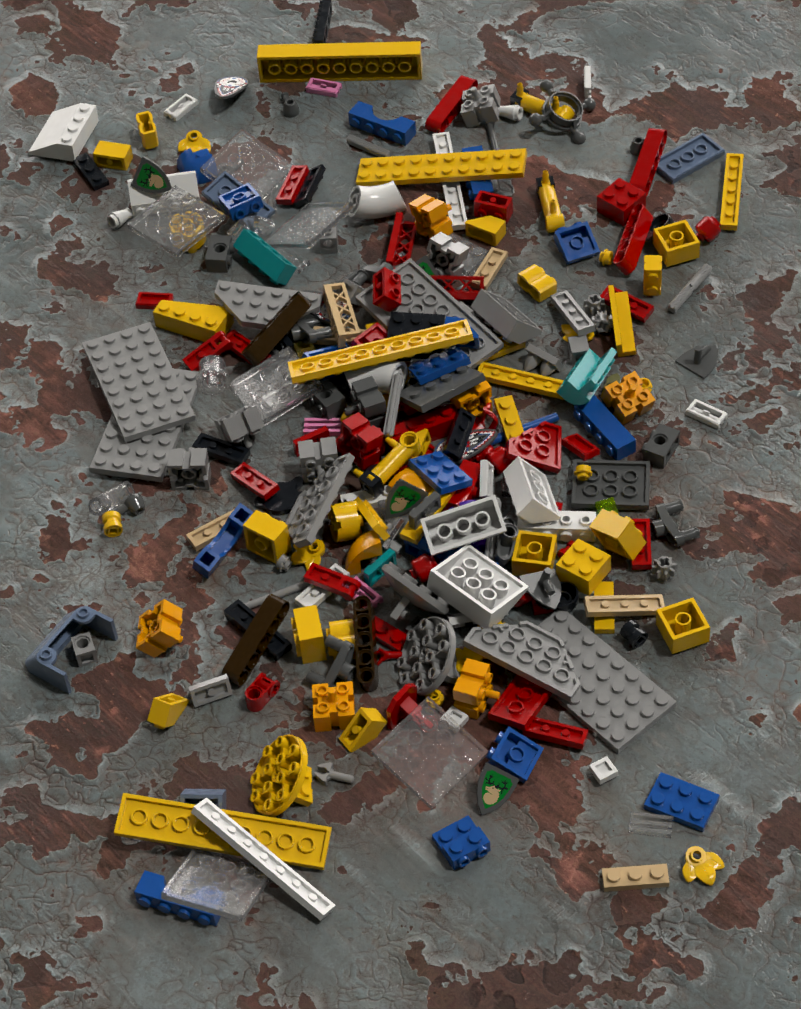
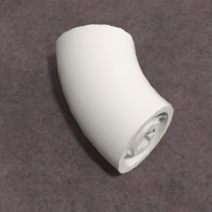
[347,181,407,219]
[344,360,408,394]

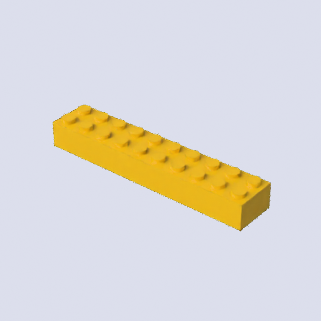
[257,41,423,83]

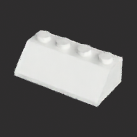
[127,171,201,219]
[503,456,561,524]
[420,495,507,556]

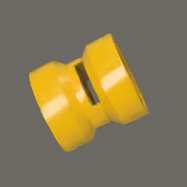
[102,511,123,537]

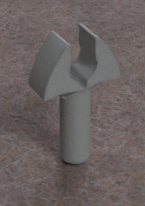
[315,762,354,786]

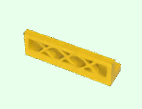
[608,285,636,357]

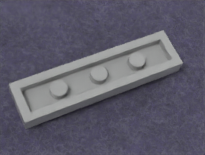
[550,290,595,336]

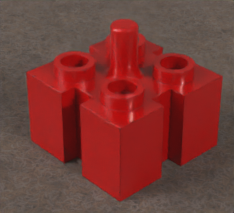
[337,412,384,470]

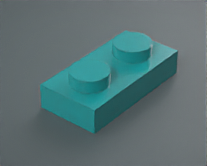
[363,548,397,587]

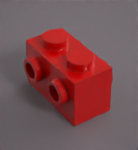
[474,190,513,224]
[373,267,401,313]

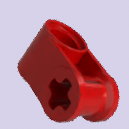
[245,673,281,712]

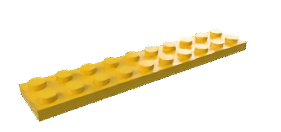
[356,148,527,186]
[288,319,474,384]
[114,793,332,870]

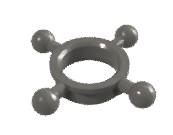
[529,79,596,144]

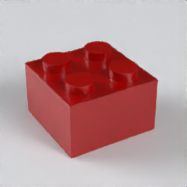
[597,178,646,226]

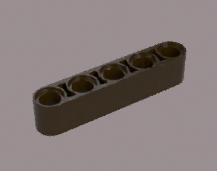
[241,291,312,367]
[222,594,290,686]
[353,595,379,692]

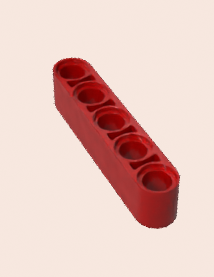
[425,75,478,133]
[629,128,667,197]
[613,204,653,275]

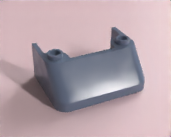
[25,606,118,694]

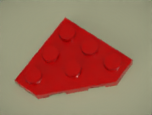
[506,421,562,474]

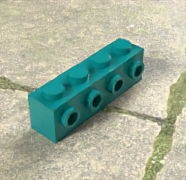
[233,228,297,285]

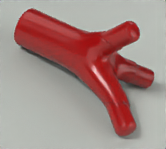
[377,648,402,666]

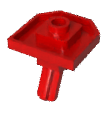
[386,683,433,734]

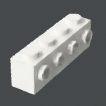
[517,511,596,542]

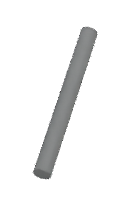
[244,581,311,609]

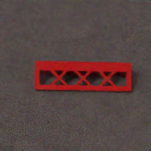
[386,212,417,269]
[430,275,484,300]

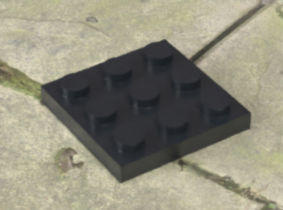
[387,312,445,361]

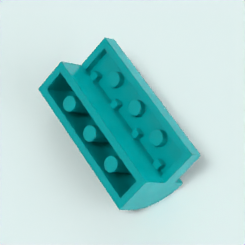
[556,347,617,405]

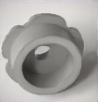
[275,554,293,572]

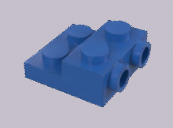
[218,183,264,221]
[553,221,600,264]
[485,726,544,783]
[432,815,491,870]

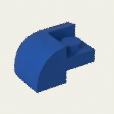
[177,148,218,185]

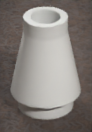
[498,105,523,121]
[107,208,133,229]

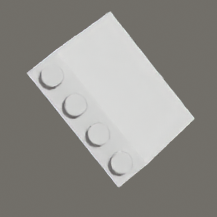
[28,103,99,161]
[427,544,529,629]

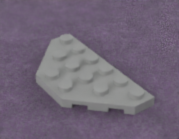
[214,280,323,329]
[285,453,355,548]
[462,621,580,702]

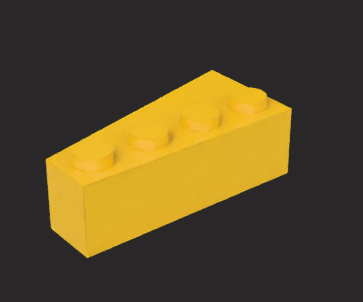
[153,300,235,346]

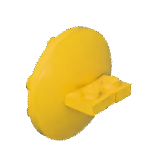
[250,734,313,817]

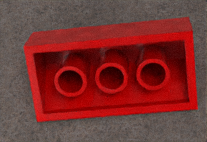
[381,404,457,452]

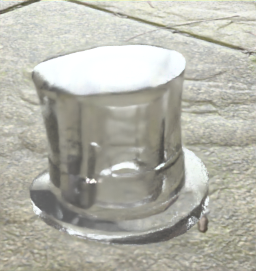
[196,355,231,395]

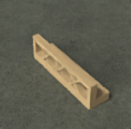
[323,282,360,348]

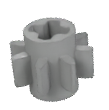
[584,294,606,316]
[591,310,613,333]
[652,556,677,581]

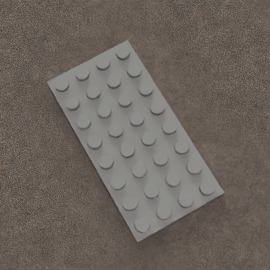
[355,258,504,369]
[82,322,196,443]
[89,368,203,482]
[538,610,677,754]

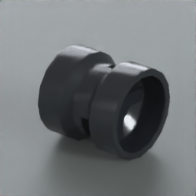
[620,620,648,648]

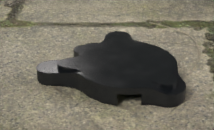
[254,476,304,515]

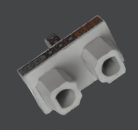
[379,518,405,556]

